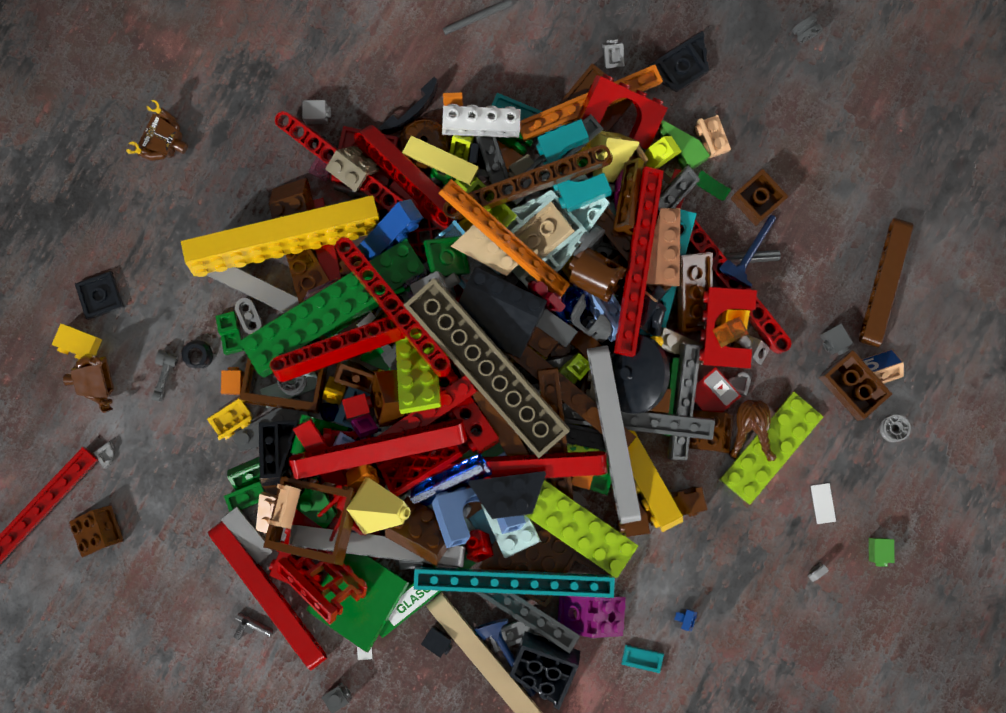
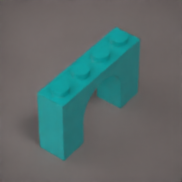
[536,119,612,213]

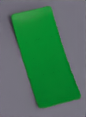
[697,170,731,201]

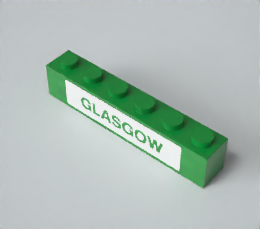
[380,545,476,638]

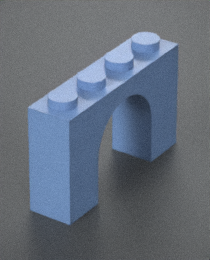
[432,487,526,548]

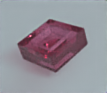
[308,157,331,182]

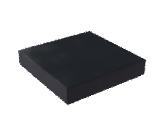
[75,271,124,320]

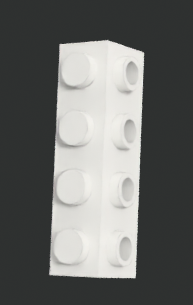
[442,104,520,138]

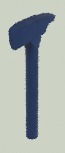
[720,215,776,288]
[474,619,536,697]

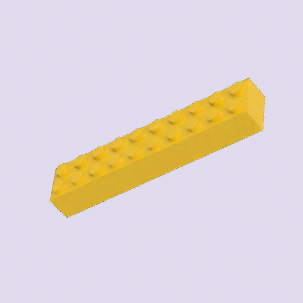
[181,195,379,277]

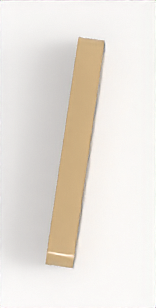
[426,592,543,713]

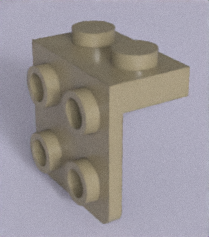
[325,146,381,192]

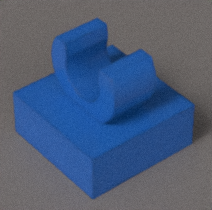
[674,610,698,631]

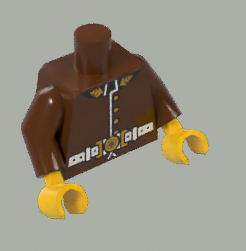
[126,100,188,161]

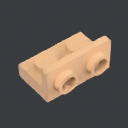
[695,115,731,158]
[256,492,276,533]

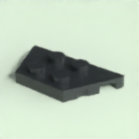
[643,31,709,92]
[468,471,546,519]

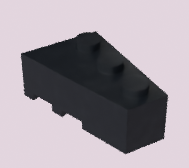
[259,420,299,486]

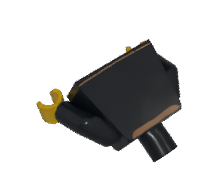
[640,285,667,346]

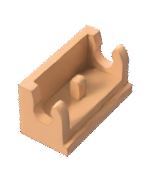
[267,484,301,529]

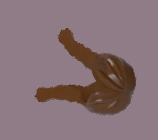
[729,400,777,461]

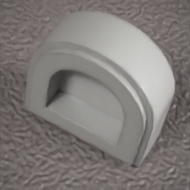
[807,563,829,582]

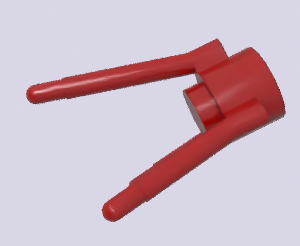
[317,495,347,542]

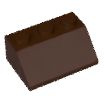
[818,350,892,421]

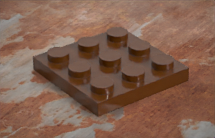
[558,63,632,132]

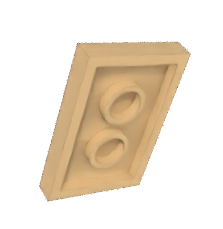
[514,202,575,259]

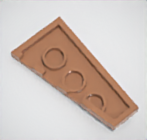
[646,208,681,286]

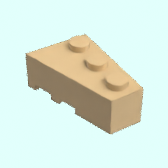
[451,225,518,276]

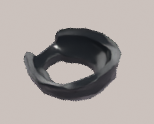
[181,340,213,369]

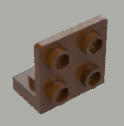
[689,410,734,453]
[69,505,124,558]

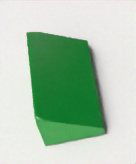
[227,457,260,491]

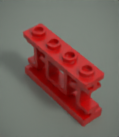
[277,548,367,625]

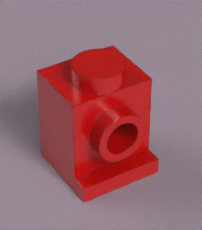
[466,529,494,563]

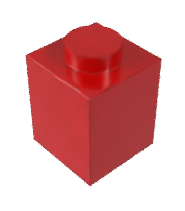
[342,393,373,419]

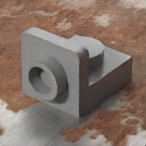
[602,39,625,68]

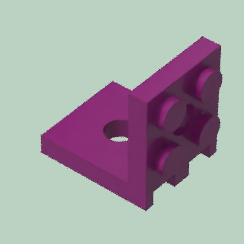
[558,596,626,638]

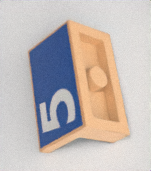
[862,349,904,384]

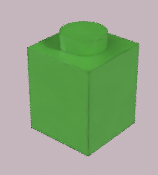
[869,538,895,567]

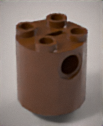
[569,248,627,303]

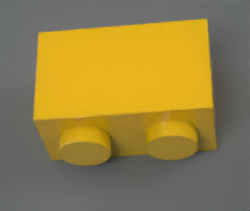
[52,323,102,359]

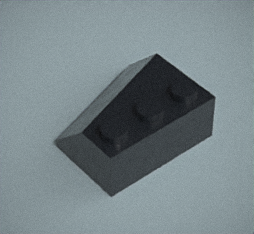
[509,631,581,710]

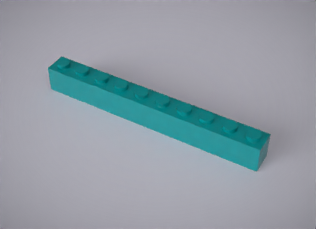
[414,567,615,598]

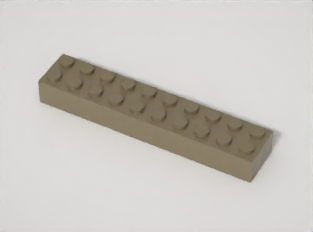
[404,278,570,458]

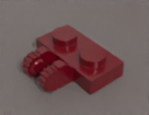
[527,280,566,312]

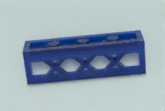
[410,454,492,506]

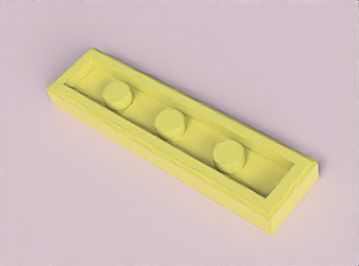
[402,136,479,185]

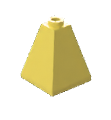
[589,131,639,183]
[347,477,410,534]

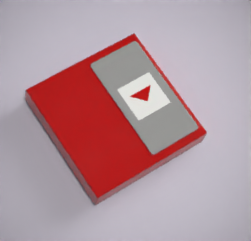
[694,367,741,412]

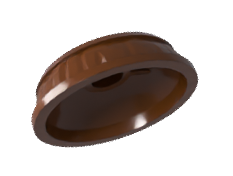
[397,118,452,173]

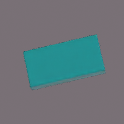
[621,644,664,673]

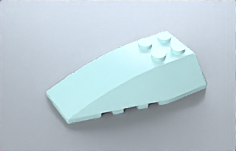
[507,174,610,290]

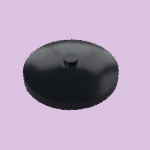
[608,335,670,414]

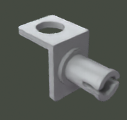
[733,331,770,365]

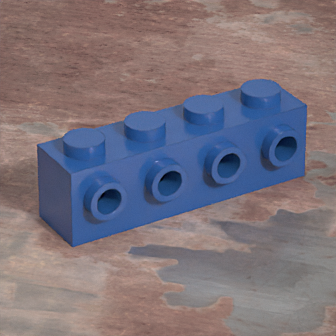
[357,199,423,261]

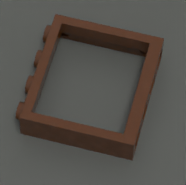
[239,358,328,414]
[263,475,356,566]

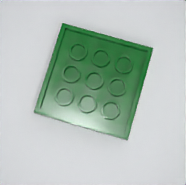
[306,553,409,653]

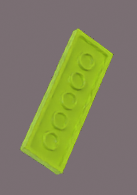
[396,333,441,414]
[719,392,824,505]
[525,480,638,578]

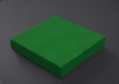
[424,236,470,277]

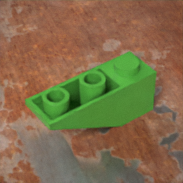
[657,120,710,170]

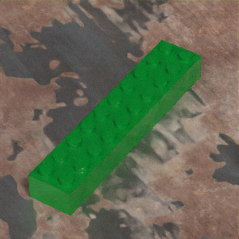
[239,239,428,378]

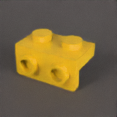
[207,397,253,440]

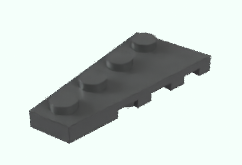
[232,396,311,452]

